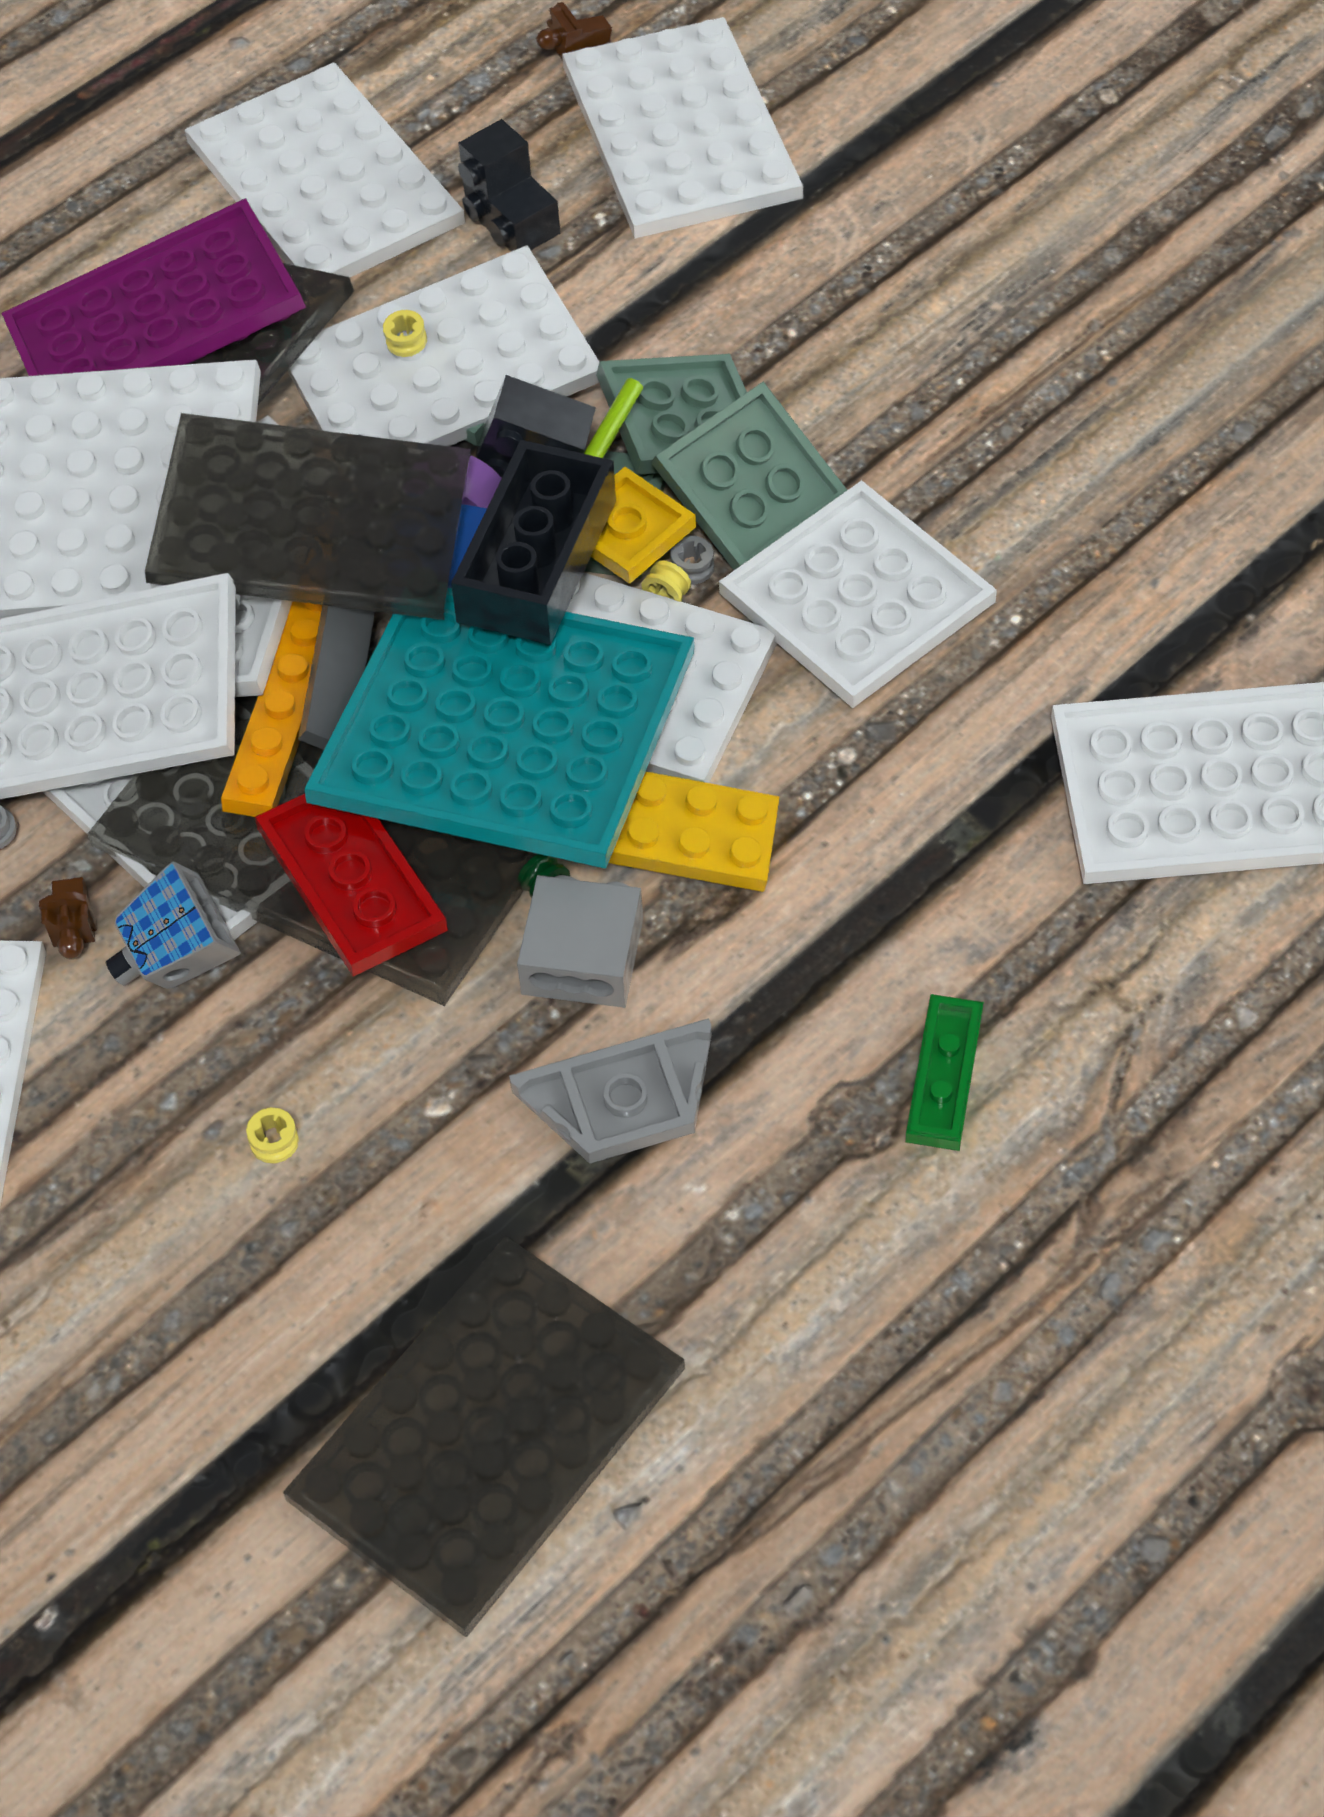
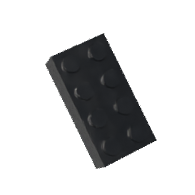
[451,440,616,645]

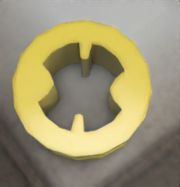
[383,310,427,357]
[641,560,691,602]
[246,1107,299,1164]

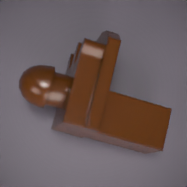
[536,2,612,60]
[39,877,97,959]

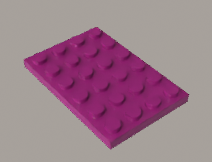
[1,198,306,376]

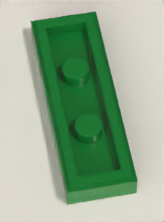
[905,994,984,1151]

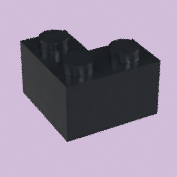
[458,119,560,252]
[475,375,596,478]

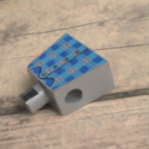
[106,861,241,989]

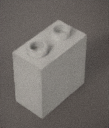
[517,875,643,1008]

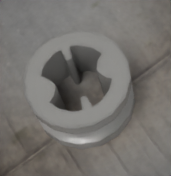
[670,536,714,585]

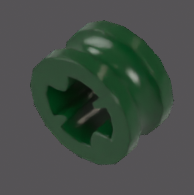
[517,854,570,898]

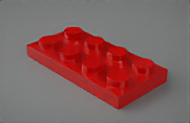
[255,794,448,977]

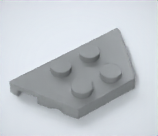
[509,1018,712,1164]

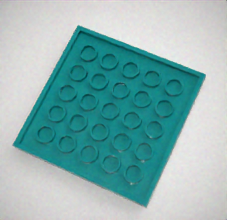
[304,580,694,869]

